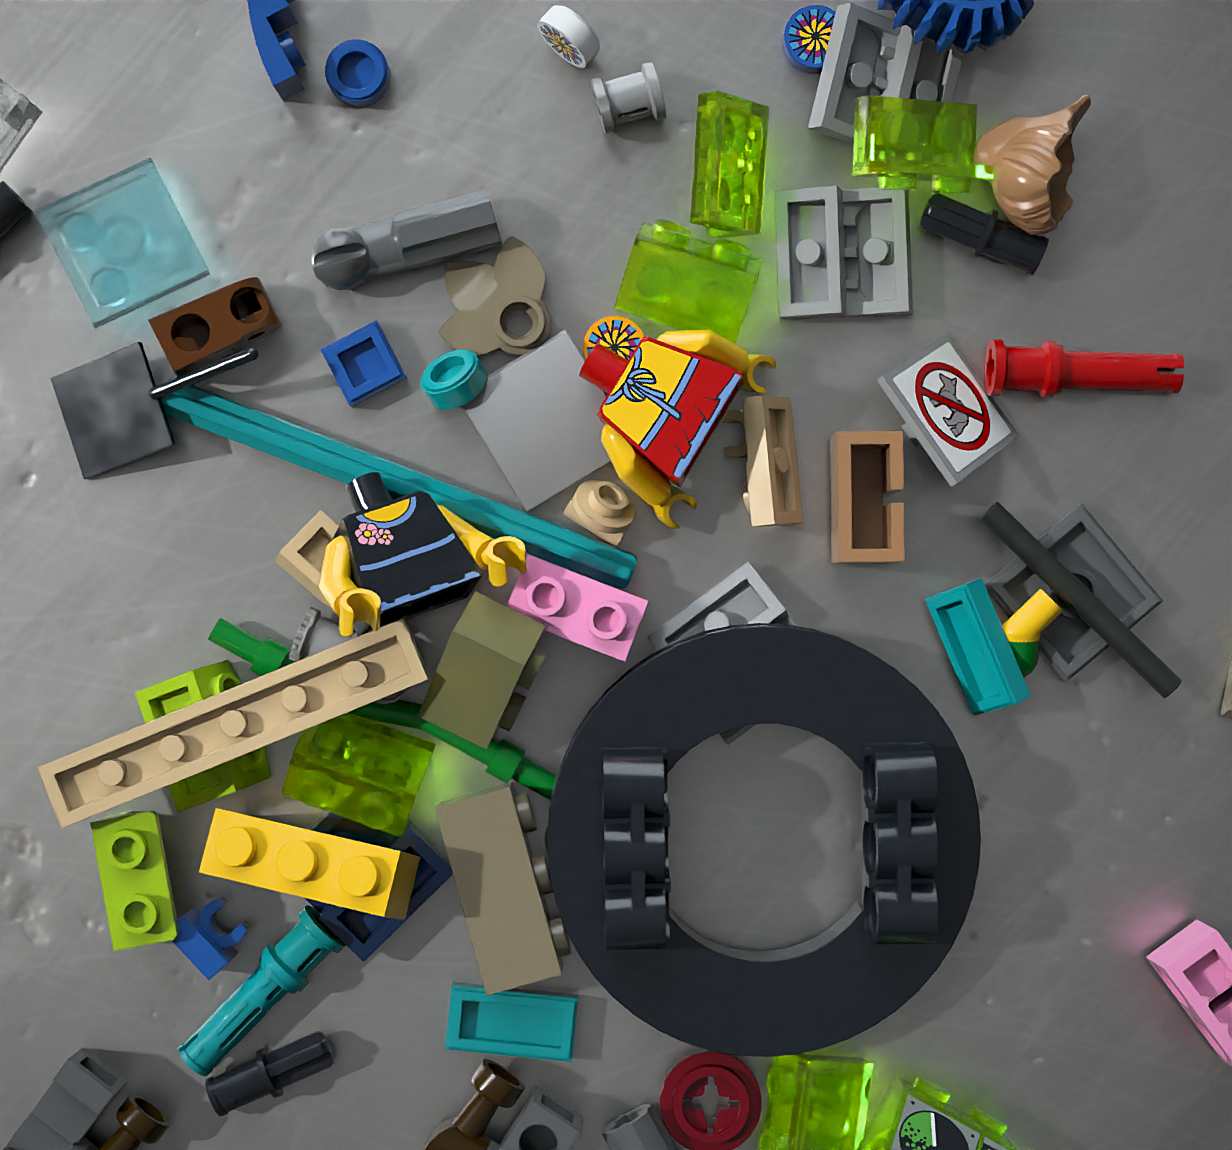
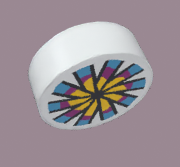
[537,5,600,68]

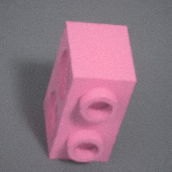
[507,554,648,662]
[1146,919,1232,1067]

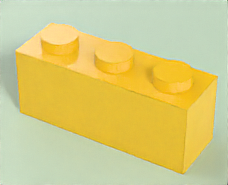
[199,808,420,920]

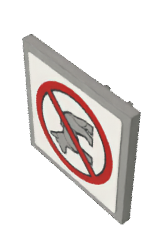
[877,333,1019,487]

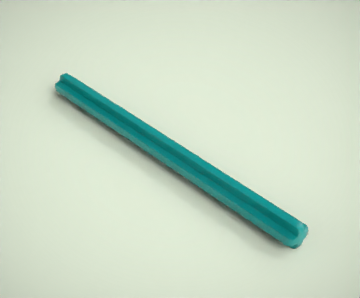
[160,378,637,589]

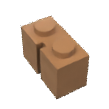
[830,431,905,564]

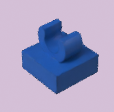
[171,896,251,980]

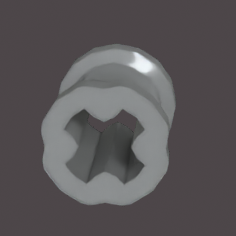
[590,62,666,134]

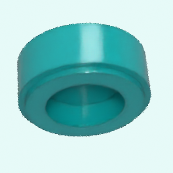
[420,349,487,410]

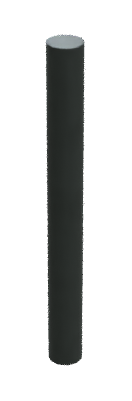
[980,501,1182,698]

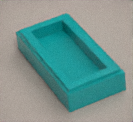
[925,577,1031,716]
[445,982,579,1062]

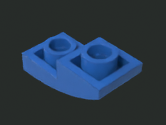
[247,0,306,101]

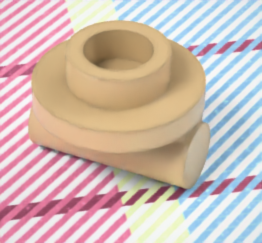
[562,480,635,547]

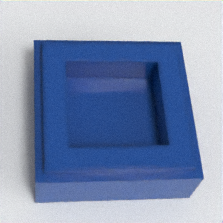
[320,320,408,407]

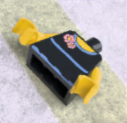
[319,472,527,637]

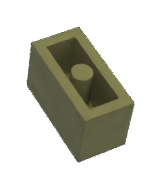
[417,591,546,750]

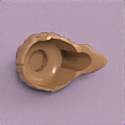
[973,94,1091,235]

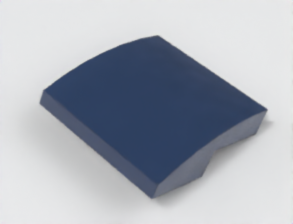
[305,774,453,962]

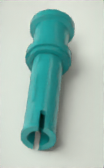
[178,905,346,1077]

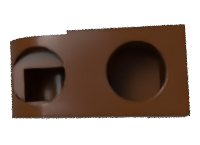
[148,277,282,377]

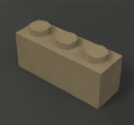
[435,782,571,996]

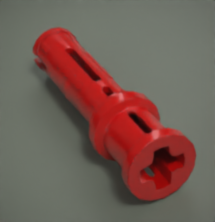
[984,339,1184,398]

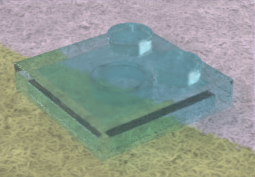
[34,157,210,329]

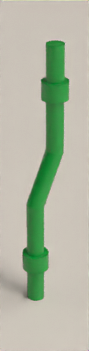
[208,618,557,801]

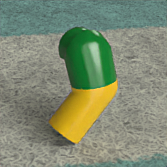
[1002,589,1063,678]

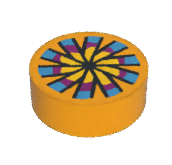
[583,316,644,360]

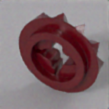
[660,1050,762,1150]

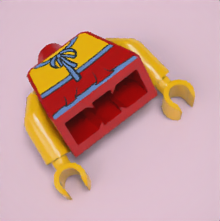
[579,330,776,529]

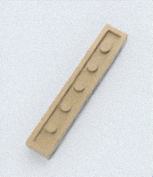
[37,618,430,829]

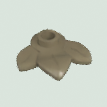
[439,236,552,356]

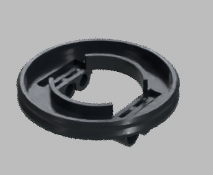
[547,623,981,1057]

